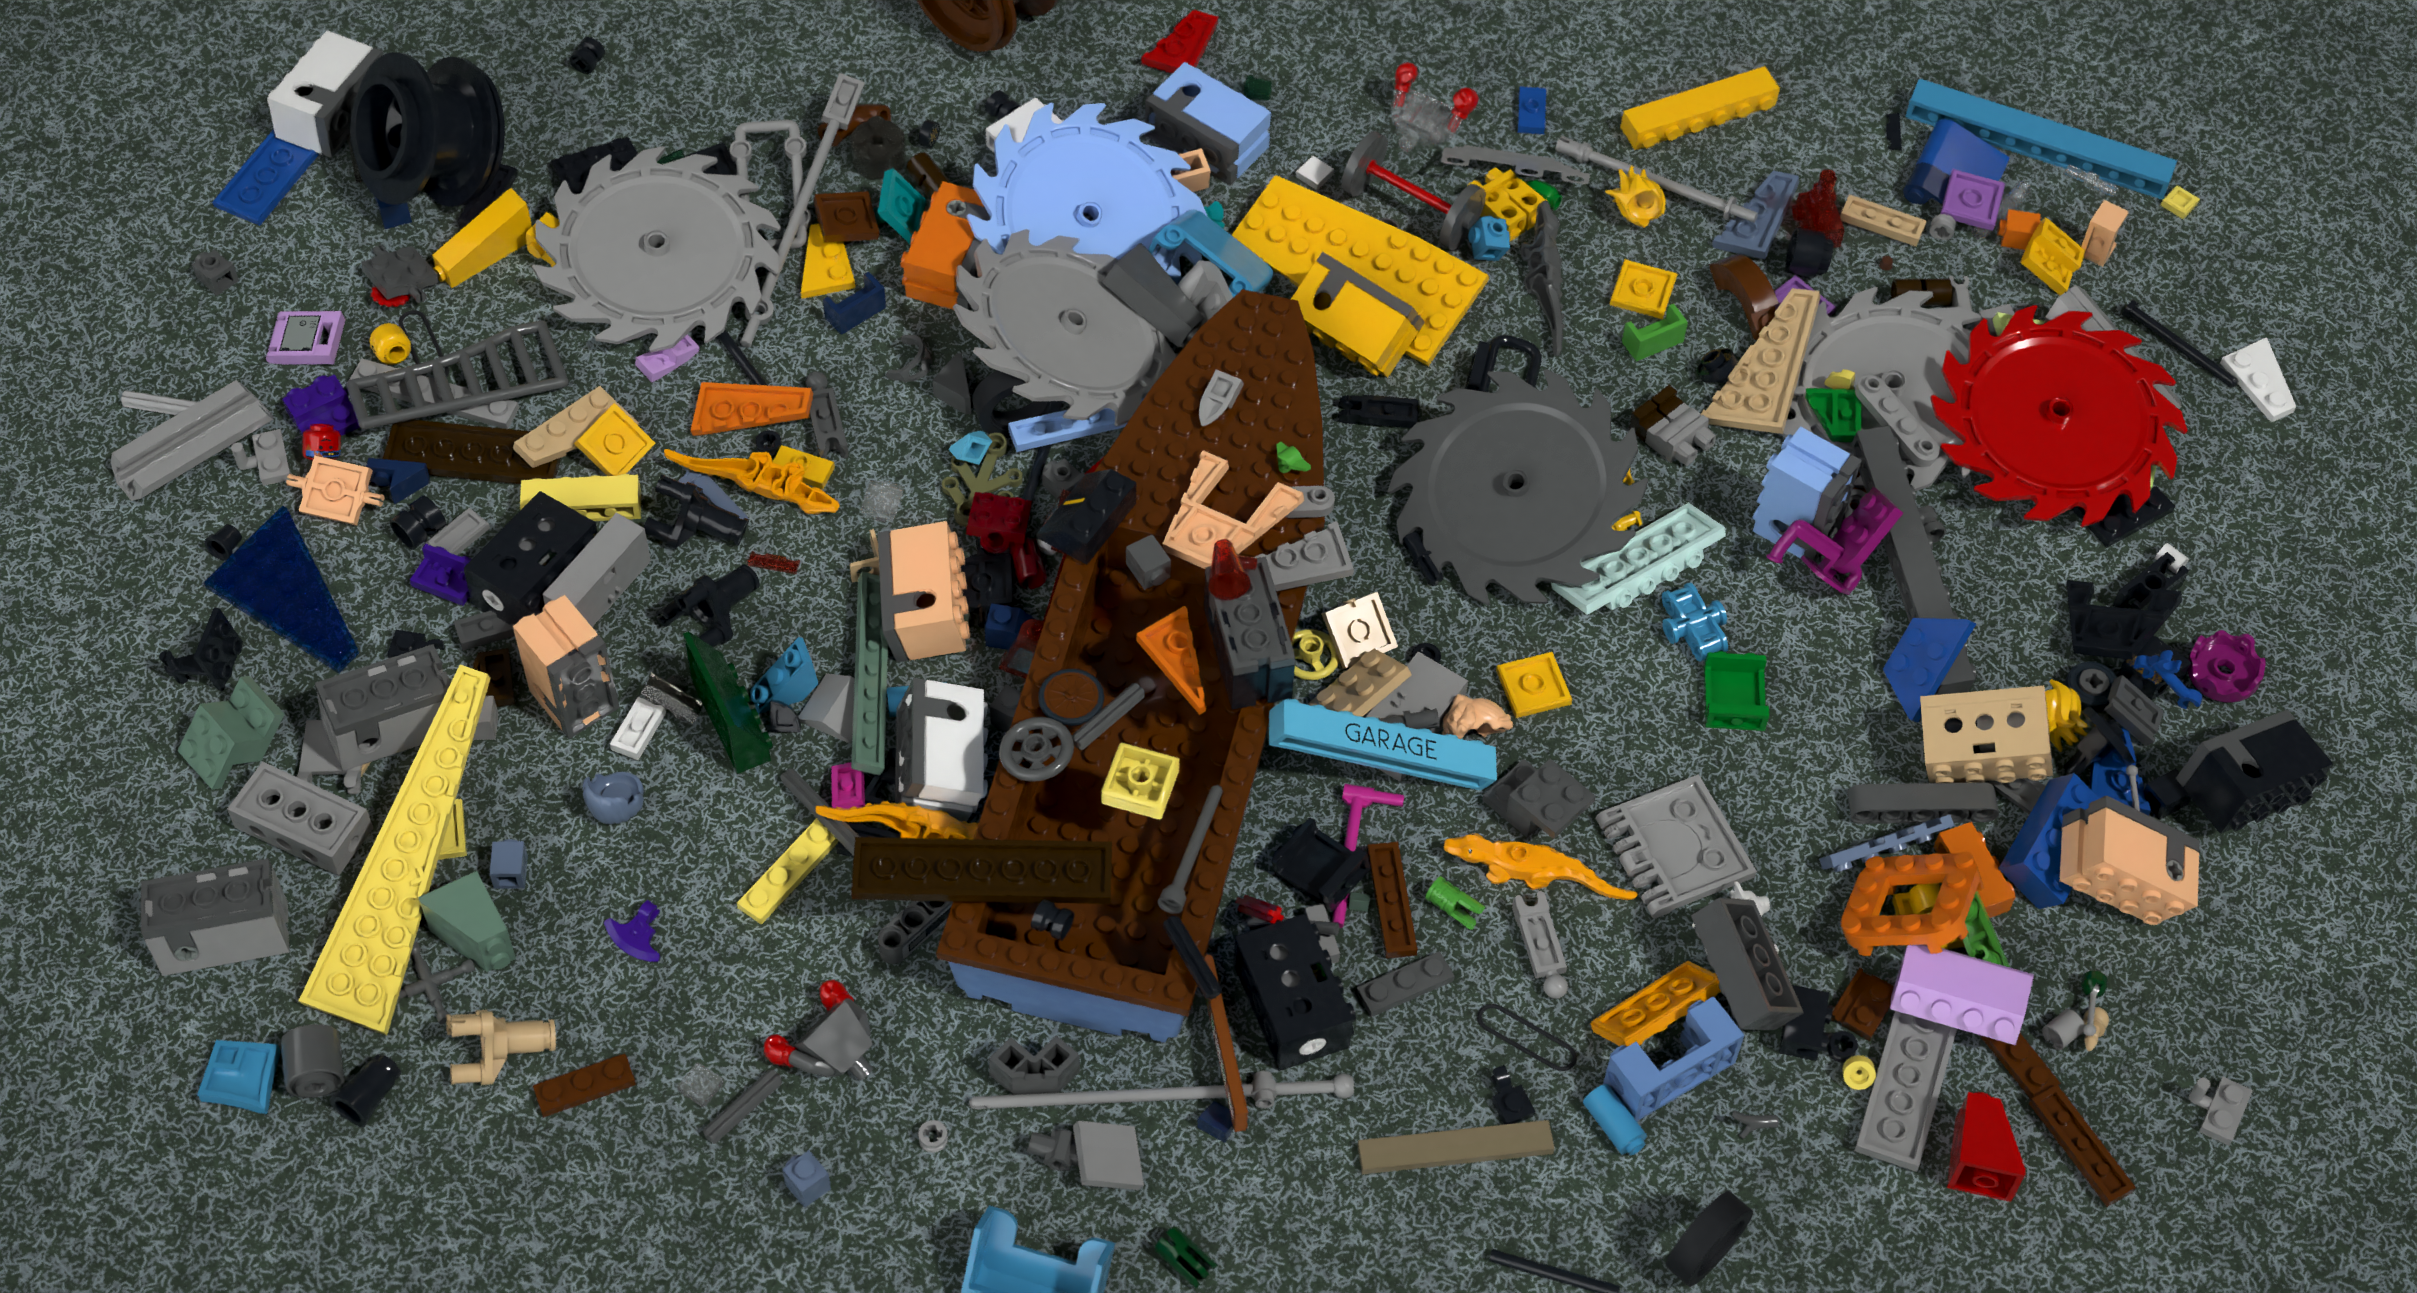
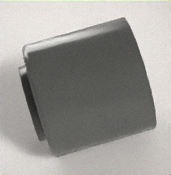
[280,1024,345,1098]

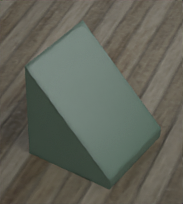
[1349,892,1370,912]

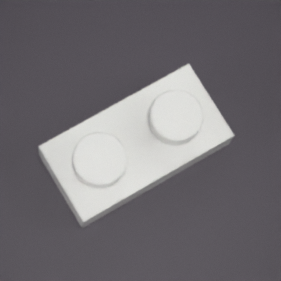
[610,697,666,760]

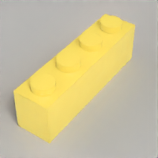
[520,474,641,521]

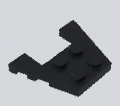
[2066,580,2182,660]

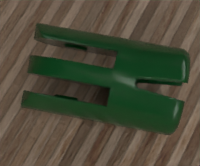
[1154,1226,1218,1289]

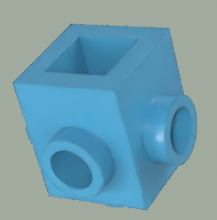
[1468,216,1510,261]

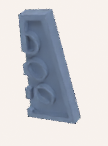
[1713,171,1799,260]
[1819,814,1954,873]

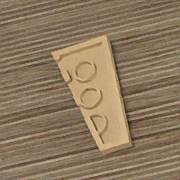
[513,386,639,468]

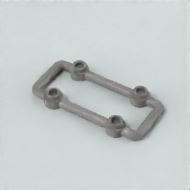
[730,120,812,250]

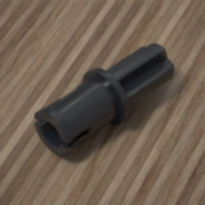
[1402,532,1444,586]

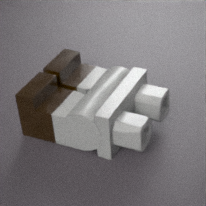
[1629,384,1716,466]

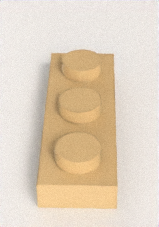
[1839,194,1927,247]

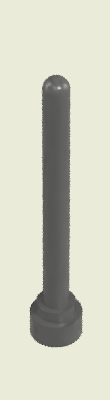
[1158,785,1223,914]

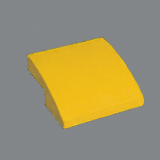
[2021,217,2085,295]

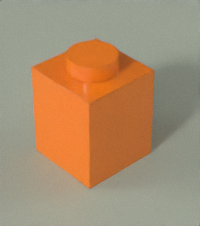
[1997,209,2041,250]

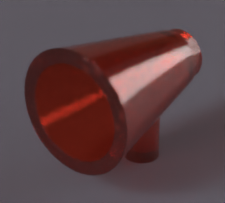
[1208,539,1257,600]

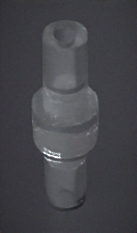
[2065,164,2118,197]

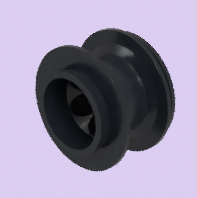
[351,52,505,207]

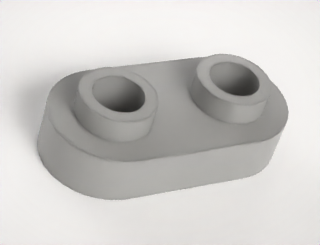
[1285,486,1335,518]

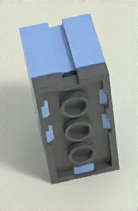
[1145,62,1271,186]
[1752,426,1862,561]

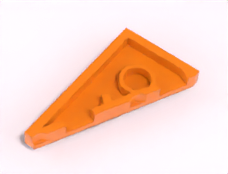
[1136,606,1206,715]

